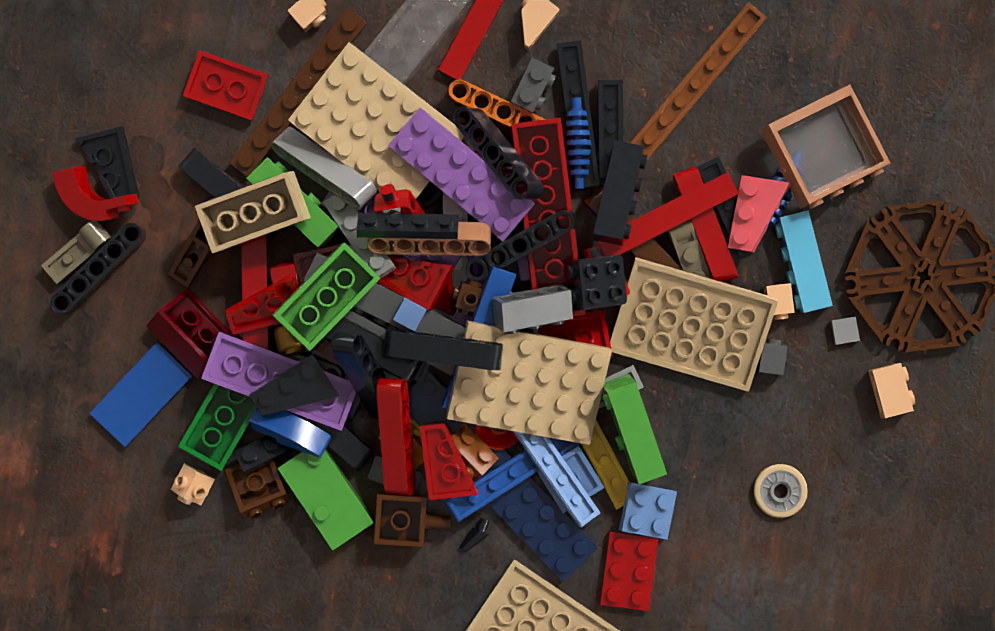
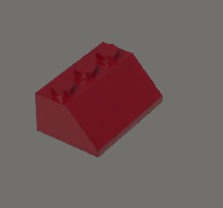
[147,288,236,379]

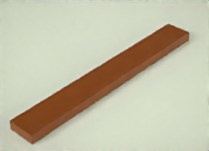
[630,2,767,160]

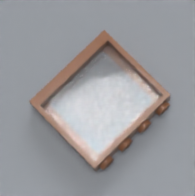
[760,85,890,209]

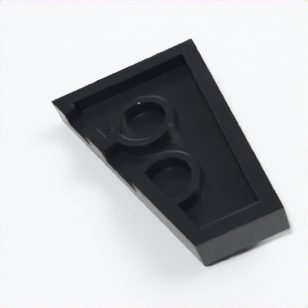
[75,126,140,199]
[249,354,339,416]

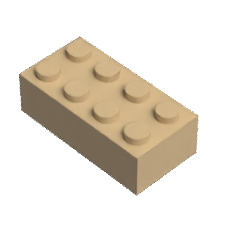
[195,171,311,253]

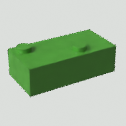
[247,157,341,250]
[272,243,380,351]
[602,373,667,484]
[278,448,375,550]

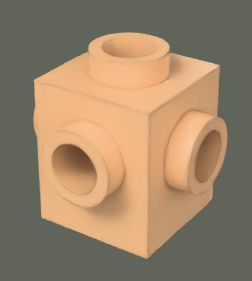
[171,463,215,505]

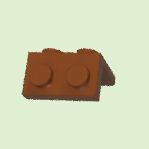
[452,423,499,482]

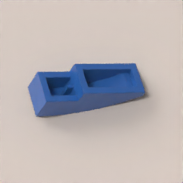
[249,408,332,458]

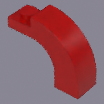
[52,166,139,221]

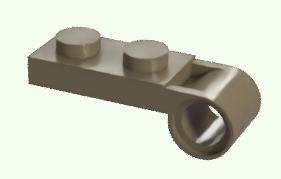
[667,219,712,279]
[41,220,112,285]

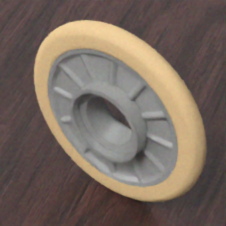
[754,464,807,518]

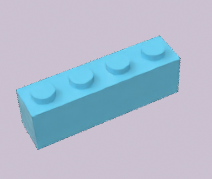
[774,210,833,313]

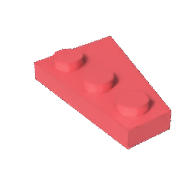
[728,175,791,253]

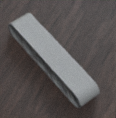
[271,127,377,210]

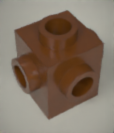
[452,279,484,316]

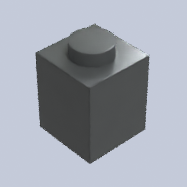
[756,339,788,375]

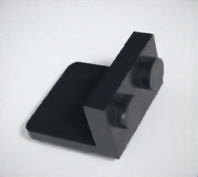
[564,255,627,310]

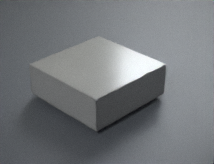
[830,317,860,345]

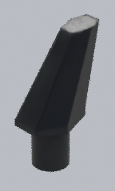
[459,517,490,550]

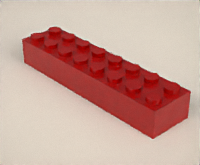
[511,118,585,316]

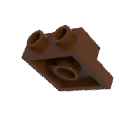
[225,461,290,520]

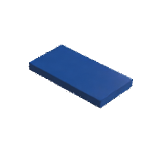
[89,342,193,447]

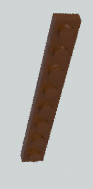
[229,8,367,177]

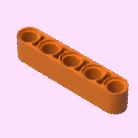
[449,80,546,130]

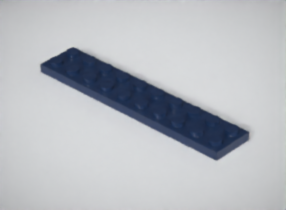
[408,371,598,581]

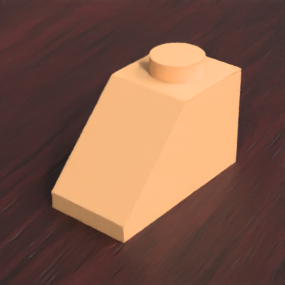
[521,0,560,51]

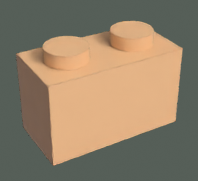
[868,363,915,418]

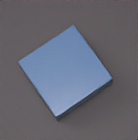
[393,297,427,331]

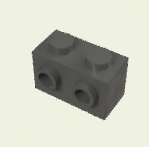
[511,58,556,114]

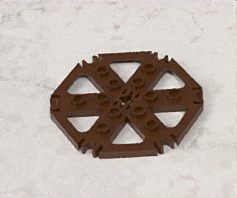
[844,200,995,352]

